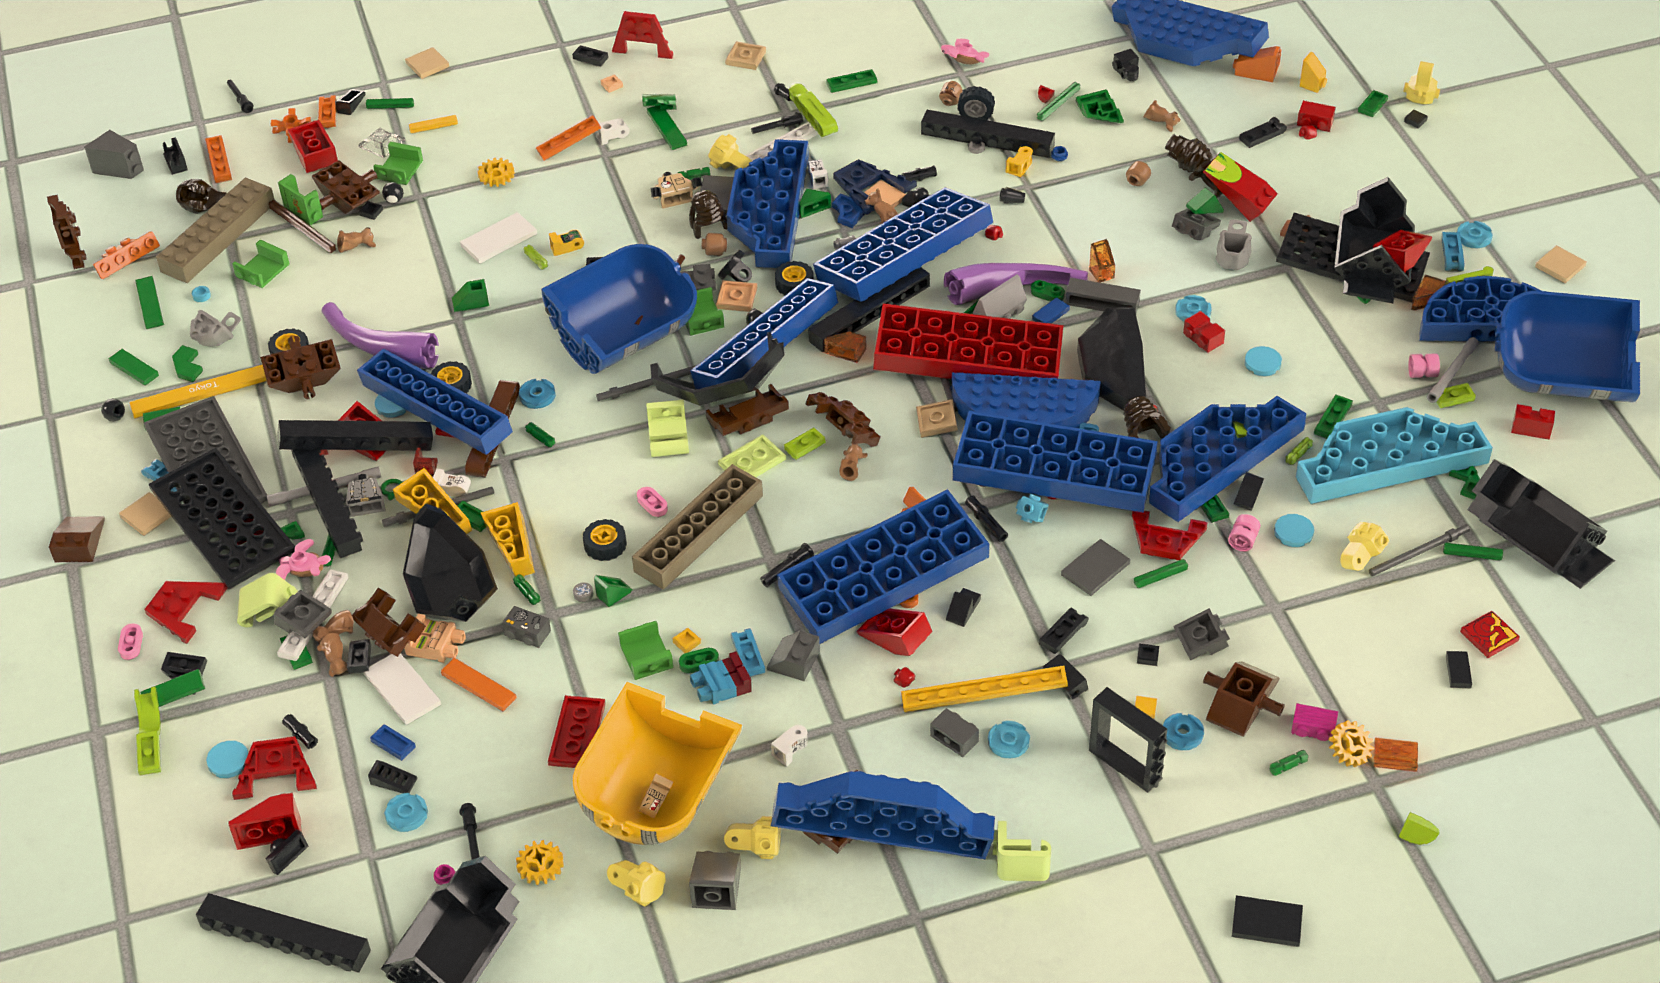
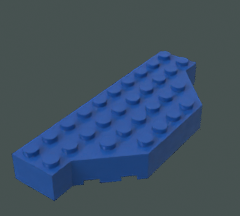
[1111,0,1269,66]
[727,139,809,268]
[1149,396,1306,522]
[771,771,995,859]

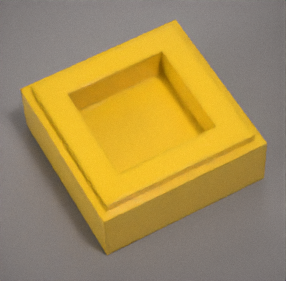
[672,628,701,653]
[1135,696,1157,719]

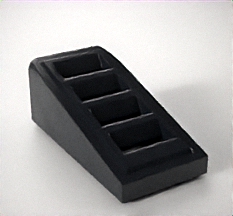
[336,89,366,115]
[368,760,417,793]

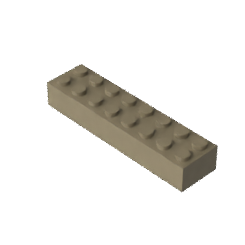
[156,177,275,283]
[632,464,763,590]

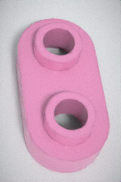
[637,487,668,517]
[118,624,143,660]

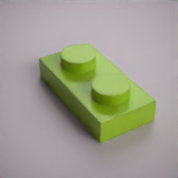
[1436,383,1476,408]
[784,427,826,460]

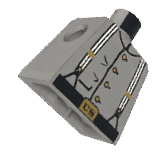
[346,474,386,517]

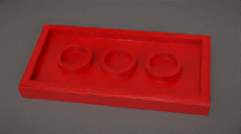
[548,695,606,768]

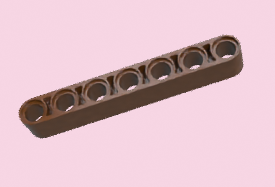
[465,380,520,478]

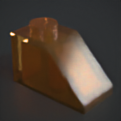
[1089,239,1115,283]
[1411,274,1446,311]
[824,331,866,363]

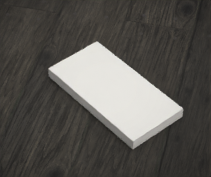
[460,212,537,264]
[363,654,441,725]

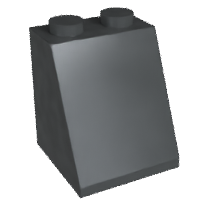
[84,130,144,179]
[689,851,741,910]

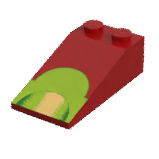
[1203,152,1278,222]

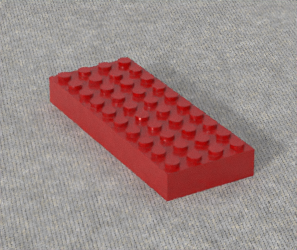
[873,304,1064,379]

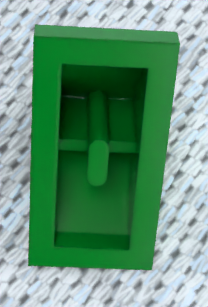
[1186,187,1224,214]
[799,188,831,219]
[594,575,633,607]

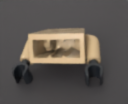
[650,172,703,209]

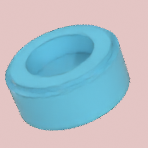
[192,286,211,302]

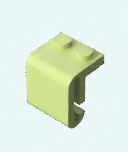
[646,400,689,457]
[237,573,298,627]
[993,821,1051,881]

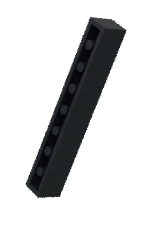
[921,109,1055,158]
[808,267,930,352]
[277,420,433,451]
[291,450,363,558]
[196,893,371,972]

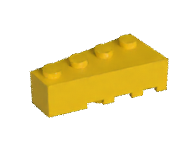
[393,468,472,534]
[481,502,535,576]

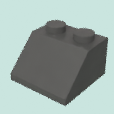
[767,631,820,681]

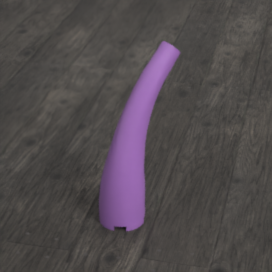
[944,263,1088,305]
[322,302,439,369]

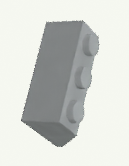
[973,274,1027,319]

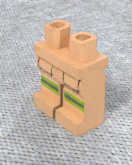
[404,614,466,663]

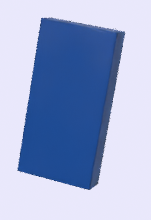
[1032,298,1070,324]
[370,724,416,761]

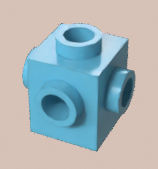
[1016,494,1049,523]

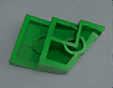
[1075,89,1124,123]
[642,94,677,111]

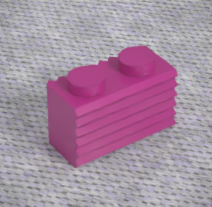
[1291,703,1338,742]

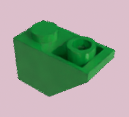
[452,279,489,312]

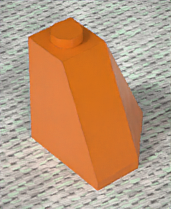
[1233,46,1282,82]

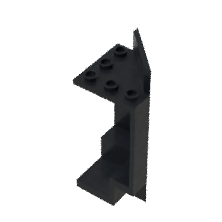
[1334,177,1415,304]
[1467,459,1615,589]
[381,856,520,983]

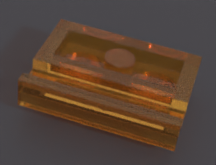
[1374,738,1418,772]

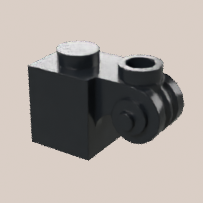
[1112,48,1139,81]

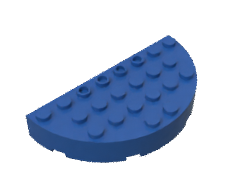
[1419,276,1541,342]
[952,373,1100,428]

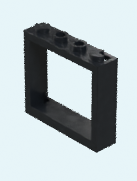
[1089,687,1167,793]

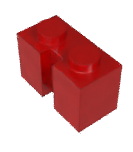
[1297,100,1336,132]
[1183,311,1226,353]
[1511,404,1555,440]

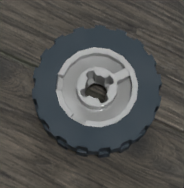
[957,86,995,120]

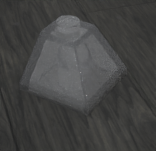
[358,127,405,158]

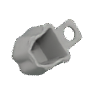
[1216,220,1252,270]
[190,310,241,347]

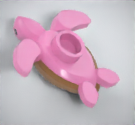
[941,39,989,64]
[276,539,331,580]

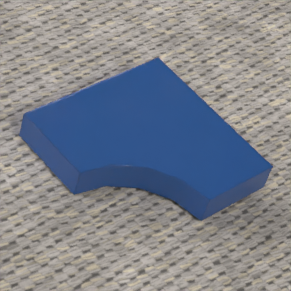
[832,193,865,228]

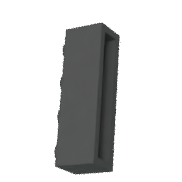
[1065,278,1141,313]

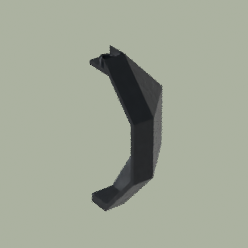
[1077,306,1146,411]
[650,332,785,406]
[403,503,498,622]

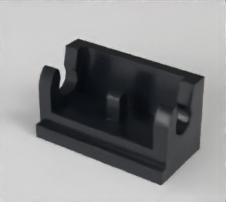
[162,137,188,175]
[1043,653,1088,699]

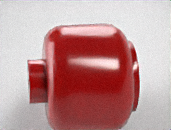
[1299,125,1317,140]
[985,225,1003,240]
[894,667,915,688]

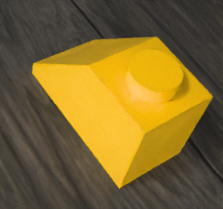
[1300,52,1327,93]

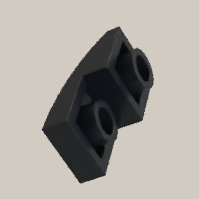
[1234,472,1264,511]

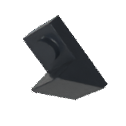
[946,588,981,627]

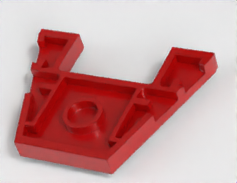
[612,11,674,59]
[1132,511,1208,560]
[144,581,227,644]
[232,736,317,800]

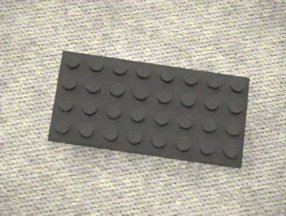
[144,396,268,527]

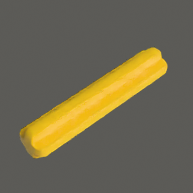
[409,115,458,133]

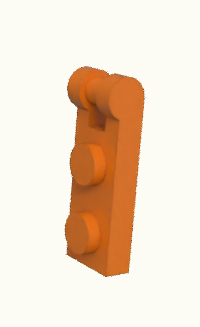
[318,95,337,128]

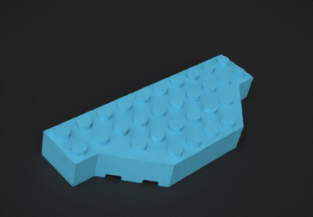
[1296,407,1493,504]

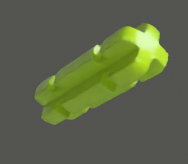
[523,244,548,269]
[1285,437,1313,465]

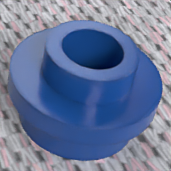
[1051,146,1068,161]

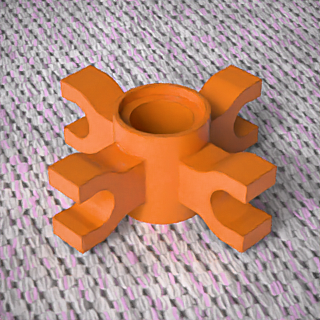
[271,108,311,143]

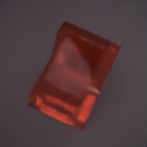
[413,448,438,477]

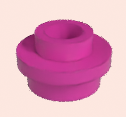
[434,864,455,885]

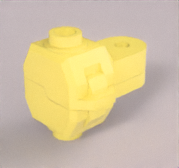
[1403,61,1440,104]
[708,134,752,169]
[1340,522,1389,571]
[724,816,781,859]
[607,860,666,907]

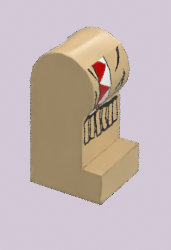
[639,774,673,819]

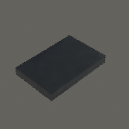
[1231,895,1303,947]

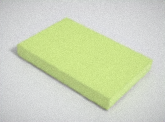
[718,435,786,477]

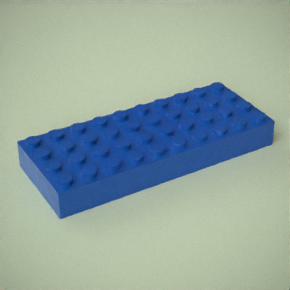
[813,187,993,302]
[953,411,1158,513]
[777,489,990,644]

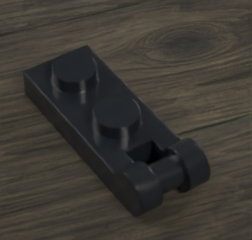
[1239,117,1287,148]
[1039,607,1089,654]

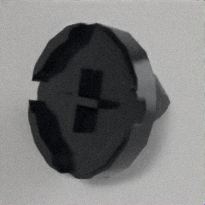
[718,250,752,282]

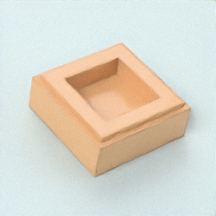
[601,74,623,93]

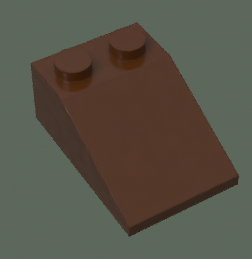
[49,516,105,562]

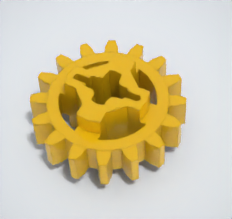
[477,158,515,187]
[1328,720,1374,767]
[516,840,564,885]

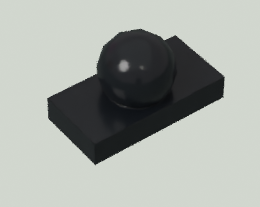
[902,187,930,207]
[266,829,309,875]

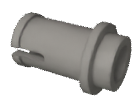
[833,235,856,250]

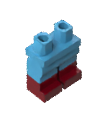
[690,651,752,705]

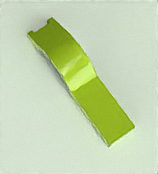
[134,686,161,775]

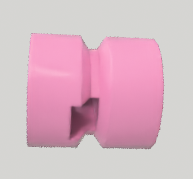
[1408,354,1440,378]
[1228,514,1261,551]

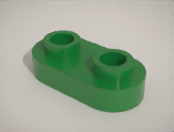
[1031,280,1065,302]
[679,647,719,674]

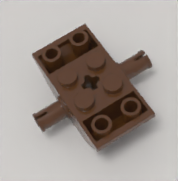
[312,160,380,214]
[260,336,341,399]
[1203,661,1285,737]

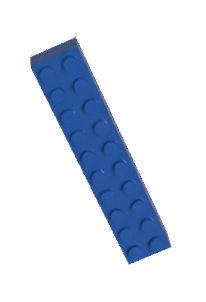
[690,278,838,389]
[357,348,513,455]

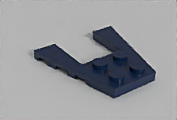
[833,159,917,215]

